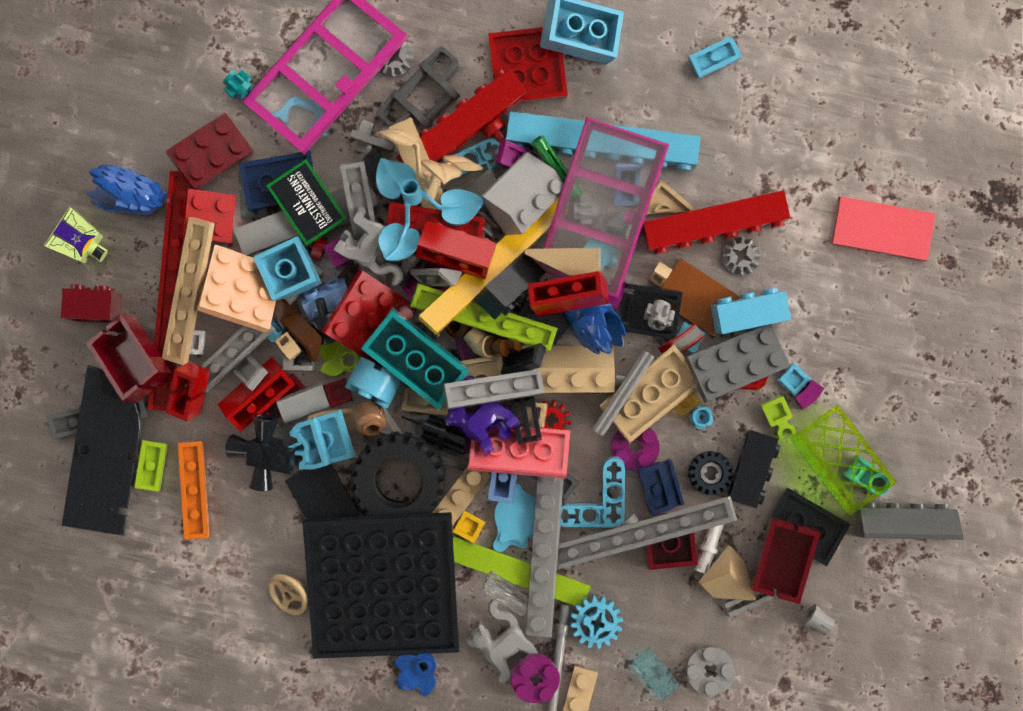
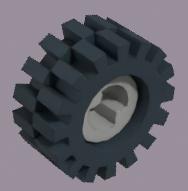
[688,451,734,495]

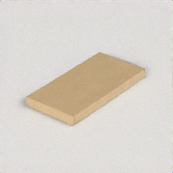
[599,345,697,443]

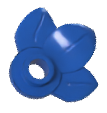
[394,653,437,697]

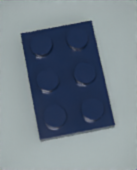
[239,151,314,211]

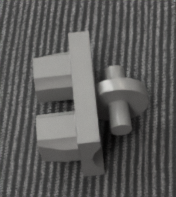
[350,119,395,159]

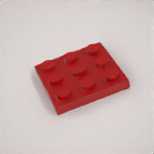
[488,27,568,103]
[321,269,417,367]

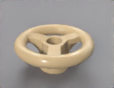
[268,574,309,616]

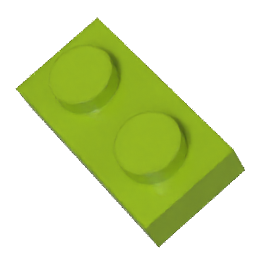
[134,440,168,492]

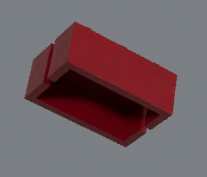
[86,314,173,403]
[750,516,820,604]

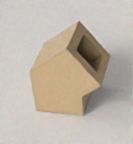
[648,262,672,287]
[275,332,303,361]

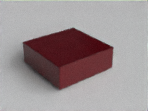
[323,378,354,408]

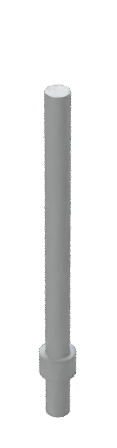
[547,604,570,711]

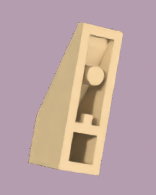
[525,247,601,276]

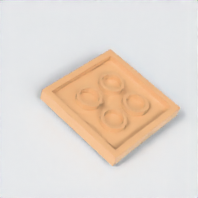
[197,245,276,333]

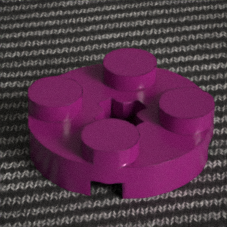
[611,427,660,471]
[510,654,560,703]

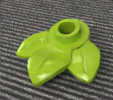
[319,341,361,376]

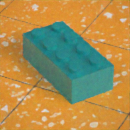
[361,308,469,410]

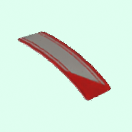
[658,324,705,354]

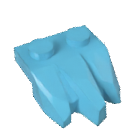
[289,410,356,470]

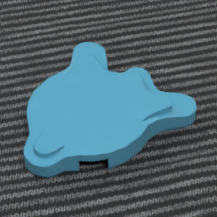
[493,483,536,552]

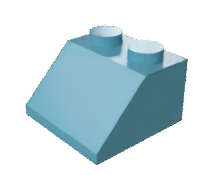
[253,237,322,301]

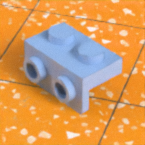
[300,277,348,320]

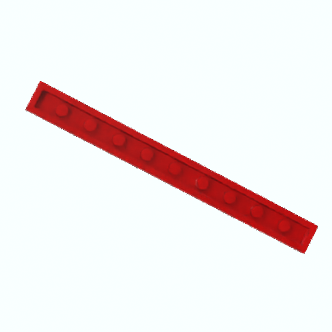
[148,170,192,411]

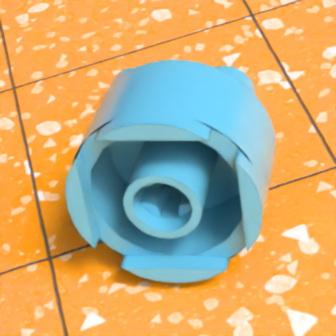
[345,357,402,409]

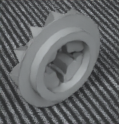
[375,39,413,77]
[722,237,761,275]

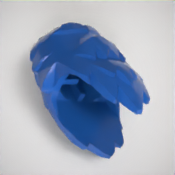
[87,164,167,217]
[562,303,626,354]

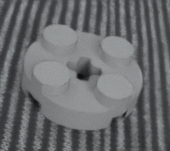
[686,646,736,696]

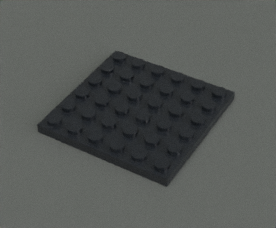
[302,512,459,659]

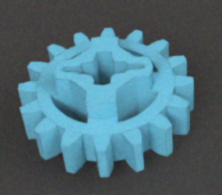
[570,595,623,649]

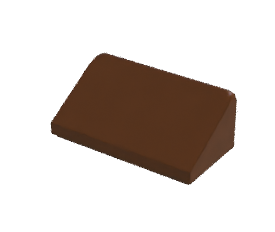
[282,312,322,362]

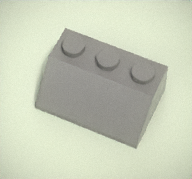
[480,152,564,235]

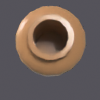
[353,400,386,437]

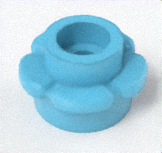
[690,406,713,429]

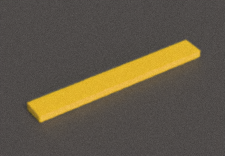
[419,199,569,335]

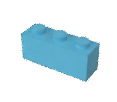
[710,287,791,334]

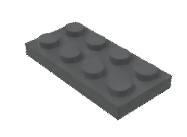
[685,324,790,403]

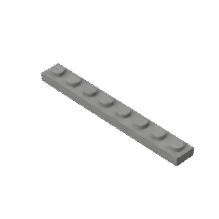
[526,476,564,637]
[557,496,737,570]

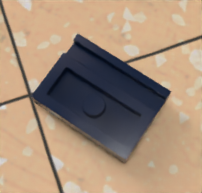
[637,458,685,516]

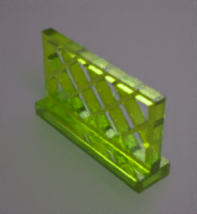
[791,404,897,517]

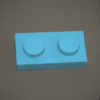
[688,36,742,79]

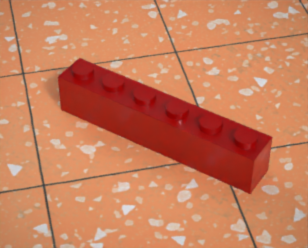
[396,68,529,163]
[642,190,791,255]

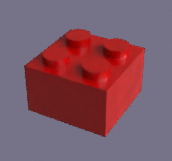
[177,189,236,245]

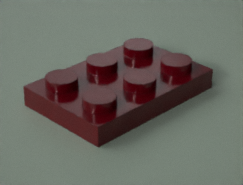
[166,112,254,190]

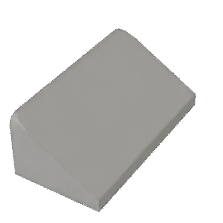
[410,268,462,287]

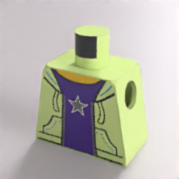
[44,207,108,263]

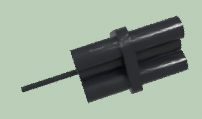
[401,414,470,455]

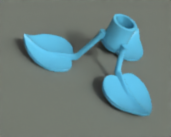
[376,158,483,261]

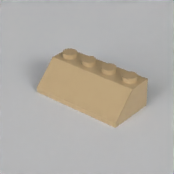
[522,345,615,394]

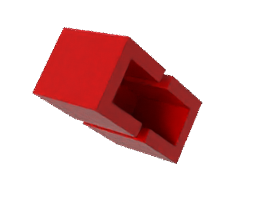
[166,362,210,422]

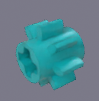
[223,69,253,100]

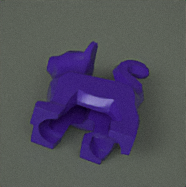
[444,375,520,457]

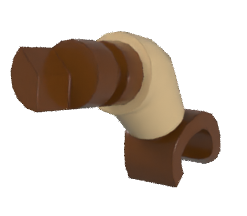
[444,321,521,358]

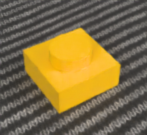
[453,510,486,543]

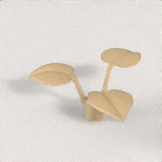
[375,129,483,200]

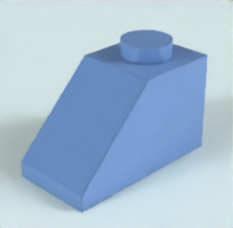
[488,472,517,503]

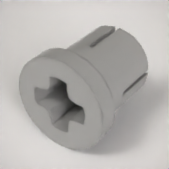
[802,604,835,636]

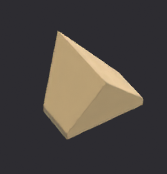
[698,545,756,601]

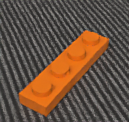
[178,441,210,540]

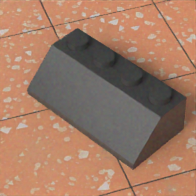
[855,503,963,540]

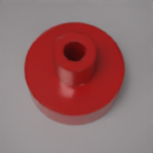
[482,117,507,143]
[305,237,329,261]

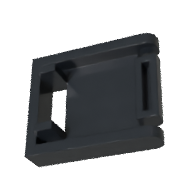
[620,283,683,339]

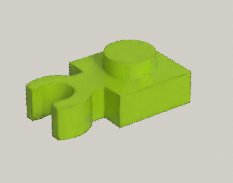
[760,394,796,441]

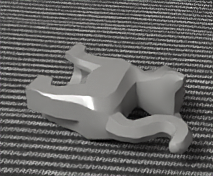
[334,209,403,286]
[467,596,539,683]

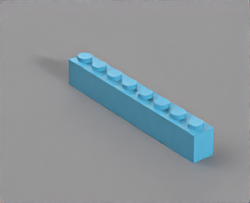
[506,111,701,171]

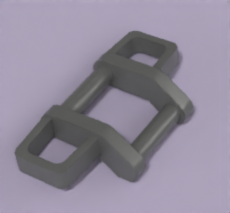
[376,46,460,129]

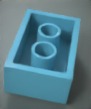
[540,0,624,65]

